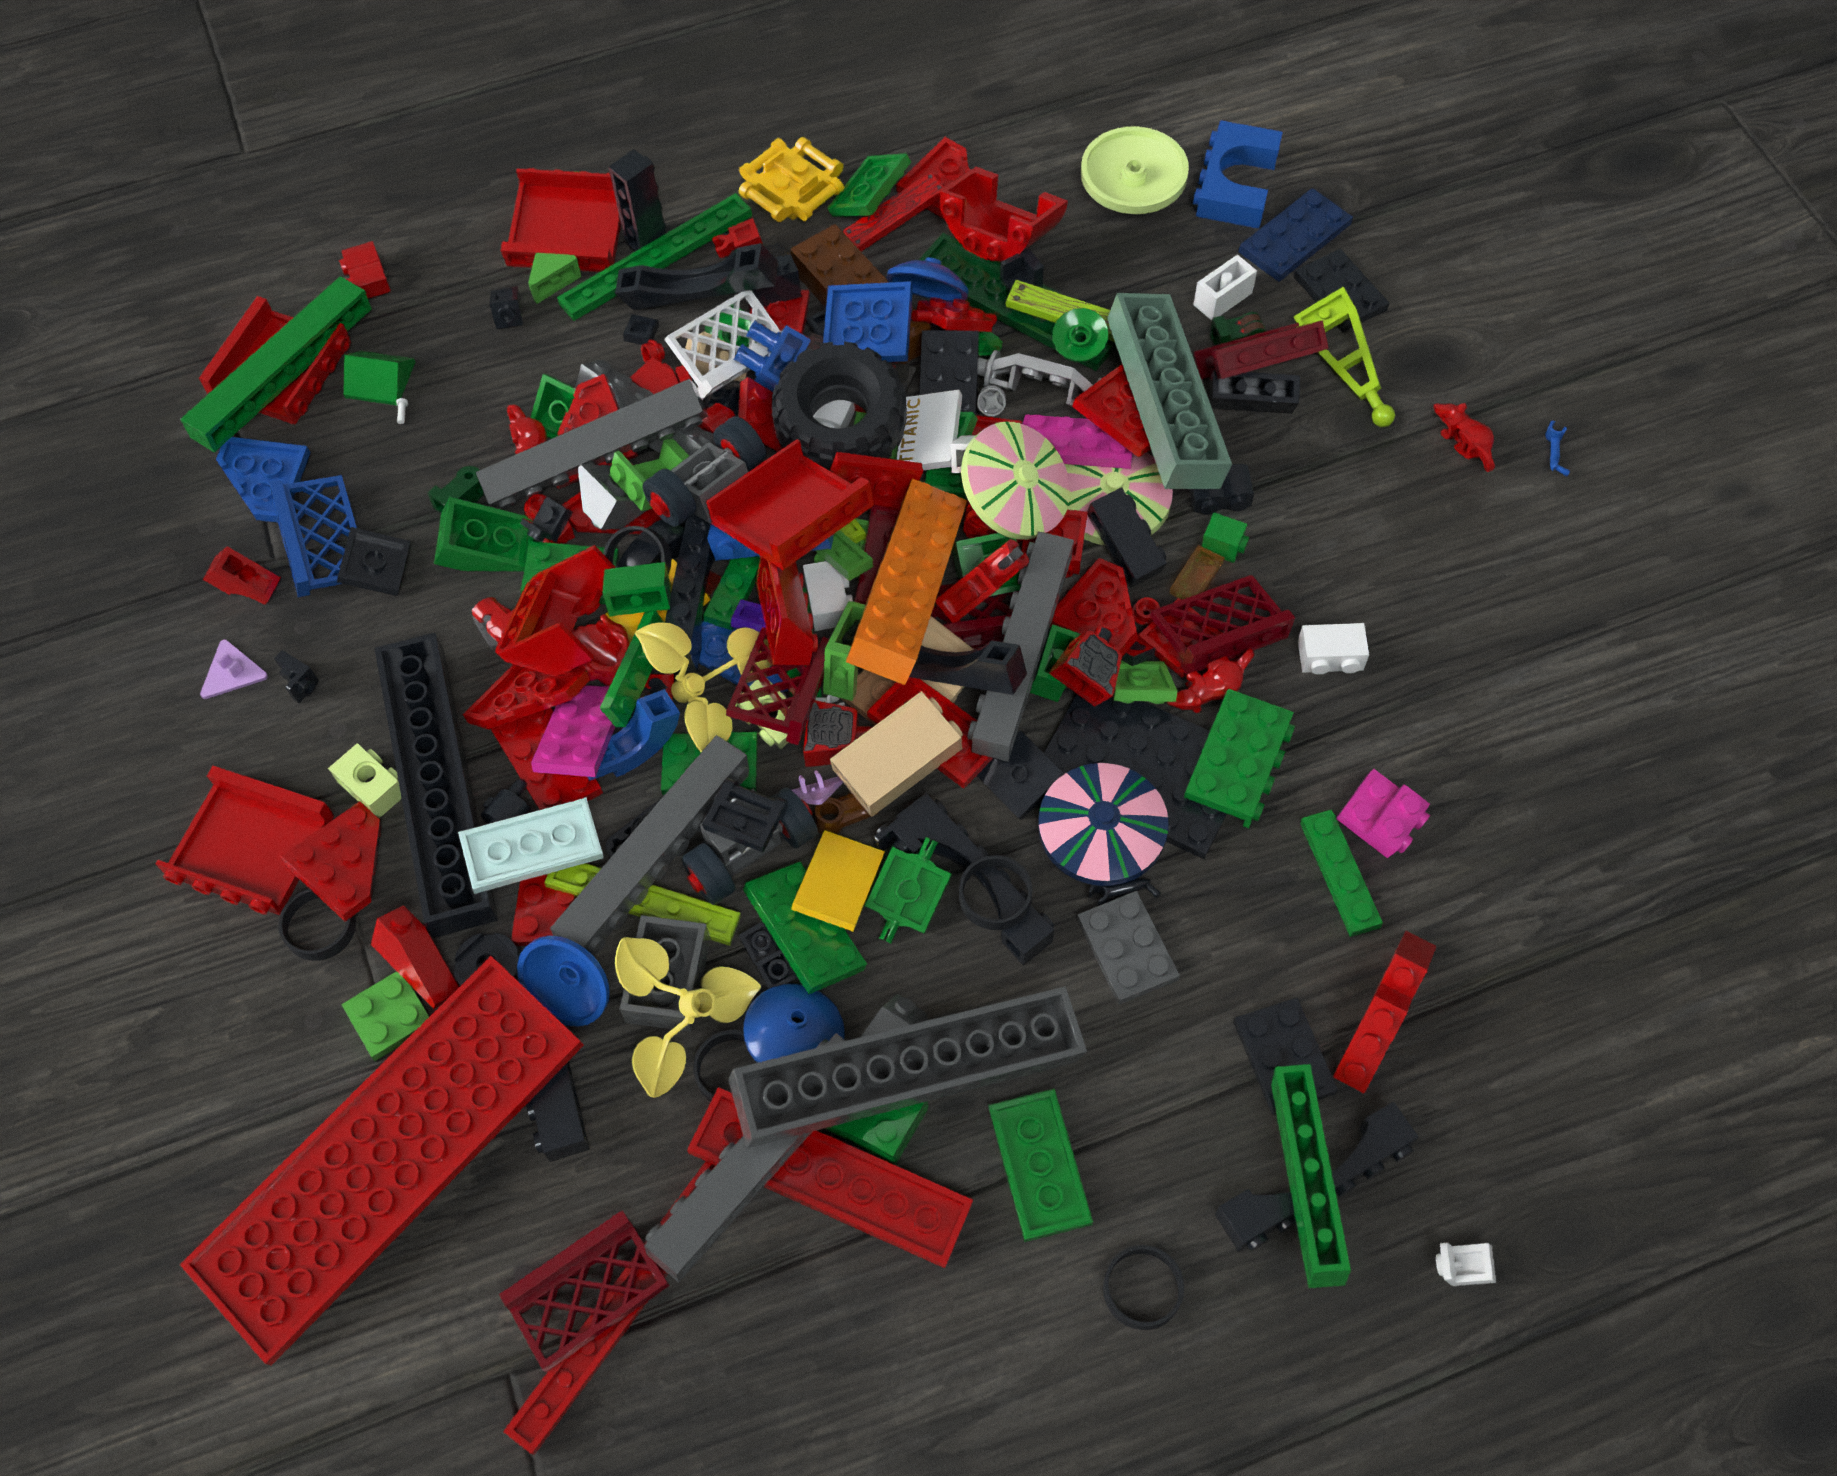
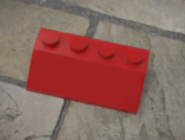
[756,556,818,665]

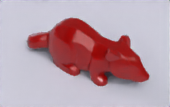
[1434,403,1495,472]
[507,404,547,454]
[1167,648,1255,713]

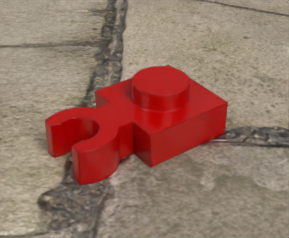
[712,218,763,258]

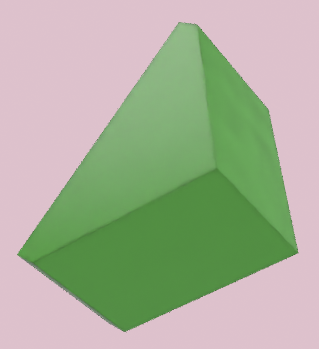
[528,253,582,304]

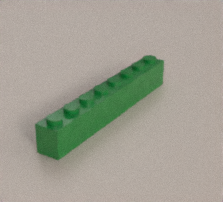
[180,276,371,453]

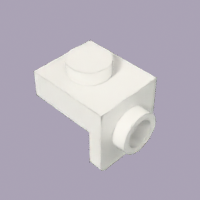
[1436,1243,1496,1286]

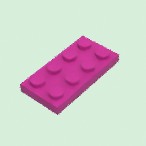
[1023,415,1134,469]
[531,685,615,777]

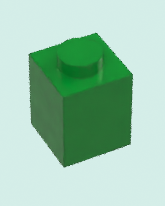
[1200,513,1250,563]

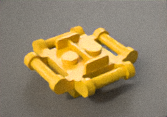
[739,137,844,222]

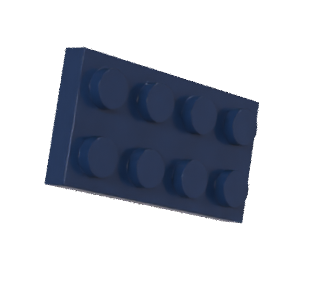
[1239,188,1353,282]

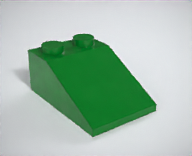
[434,497,534,571]
[825,1101,928,1165]

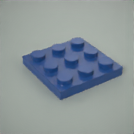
[823,281,913,362]

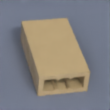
[830,691,963,817]

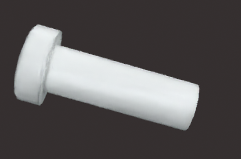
[396,398,408,424]

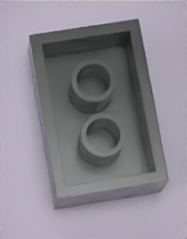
[619,915,711,1032]

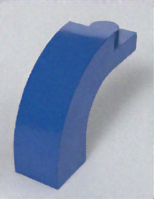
[587,689,680,781]

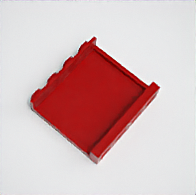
[500,168,621,272]
[199,296,351,425]
[706,439,874,570]
[155,766,334,915]

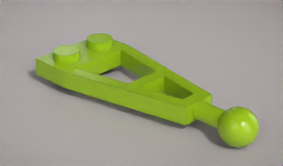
[1293,287,1395,427]

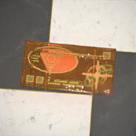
[1169,545,1225,607]

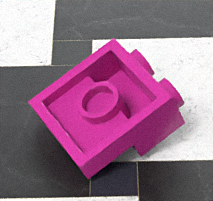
[1336,769,1430,858]

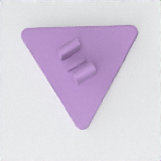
[200,640,268,699]
[792,771,843,805]

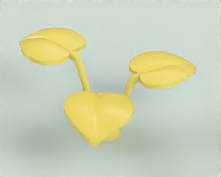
[635,622,771,752]
[615,937,761,1098]

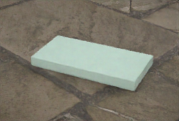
[458,798,603,894]

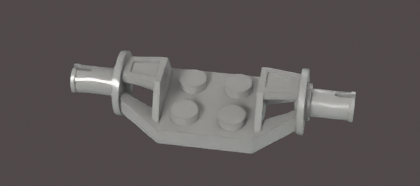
[978,350,1102,407]

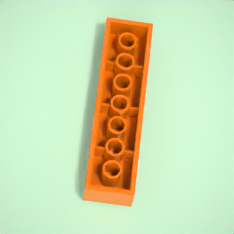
[846,478,967,685]

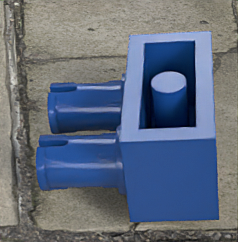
[733,320,811,392]

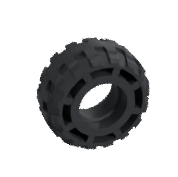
[772,341,907,471]

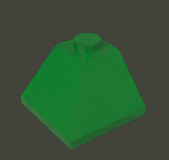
[952,533,1021,597]

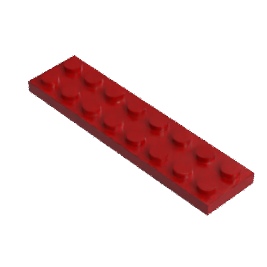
[687,1087,973,1268]

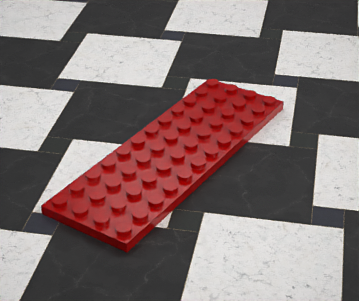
[180,956,584,1366]

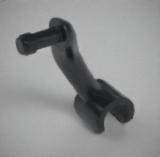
[1088,879,1161,906]

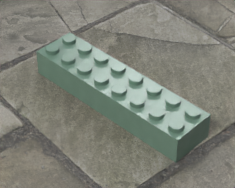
[1107,293,1232,489]

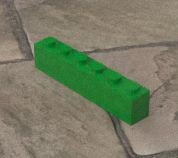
[1271,1064,1351,1288]

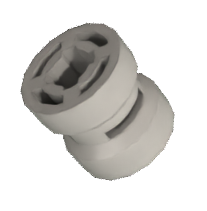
[977,385,1006,416]

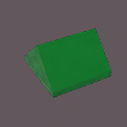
[343,351,415,406]
[530,374,576,439]

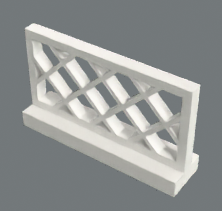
[664,290,781,400]

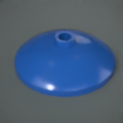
[886,257,969,302]
[517,936,610,1026]
[743,984,844,1063]

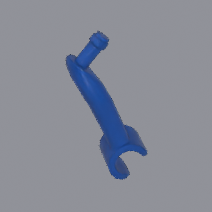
[1545,420,1571,476]

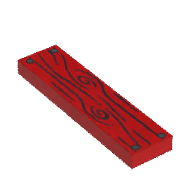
[843,172,945,252]

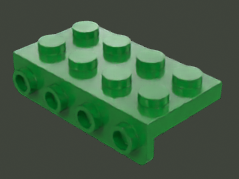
[1184,689,1295,829]

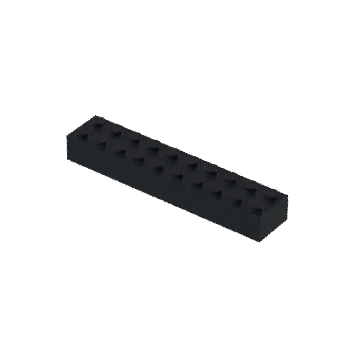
[374,633,498,938]

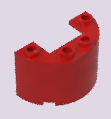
[940,167,1068,261]

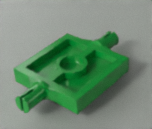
[865,837,952,944]

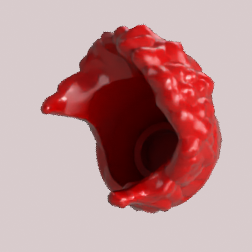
[572,614,631,686]

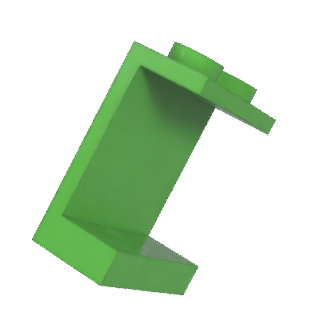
[609,438,689,511]
[823,601,866,701]

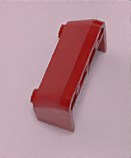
[495,545,616,677]

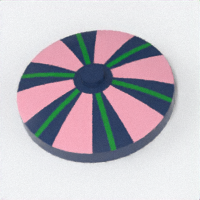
[1038,763,1169,886]

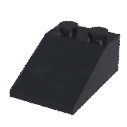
[727,243,802,311]

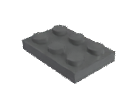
[1077,891,1180,1005]

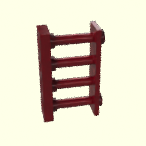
[1193,320,1329,379]

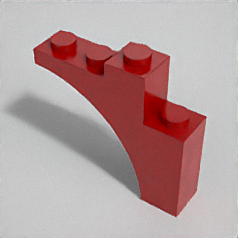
[1333,931,1436,1093]

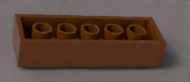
[790,224,931,369]

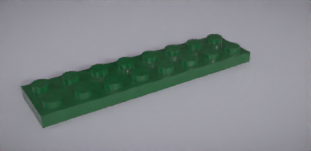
[919,233,1117,371]

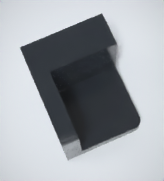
[1000,248,1044,292]

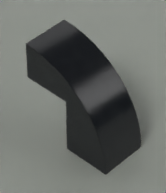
[616,519,685,568]

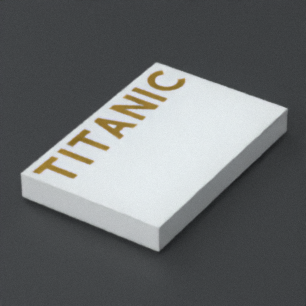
[896,390,962,470]

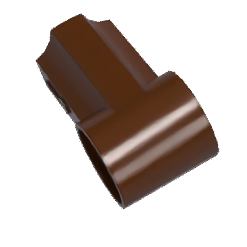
[815,793,879,835]

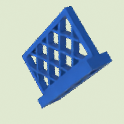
[269,475,357,597]

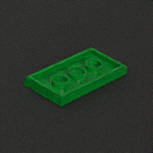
[988,1089,1093,1242]

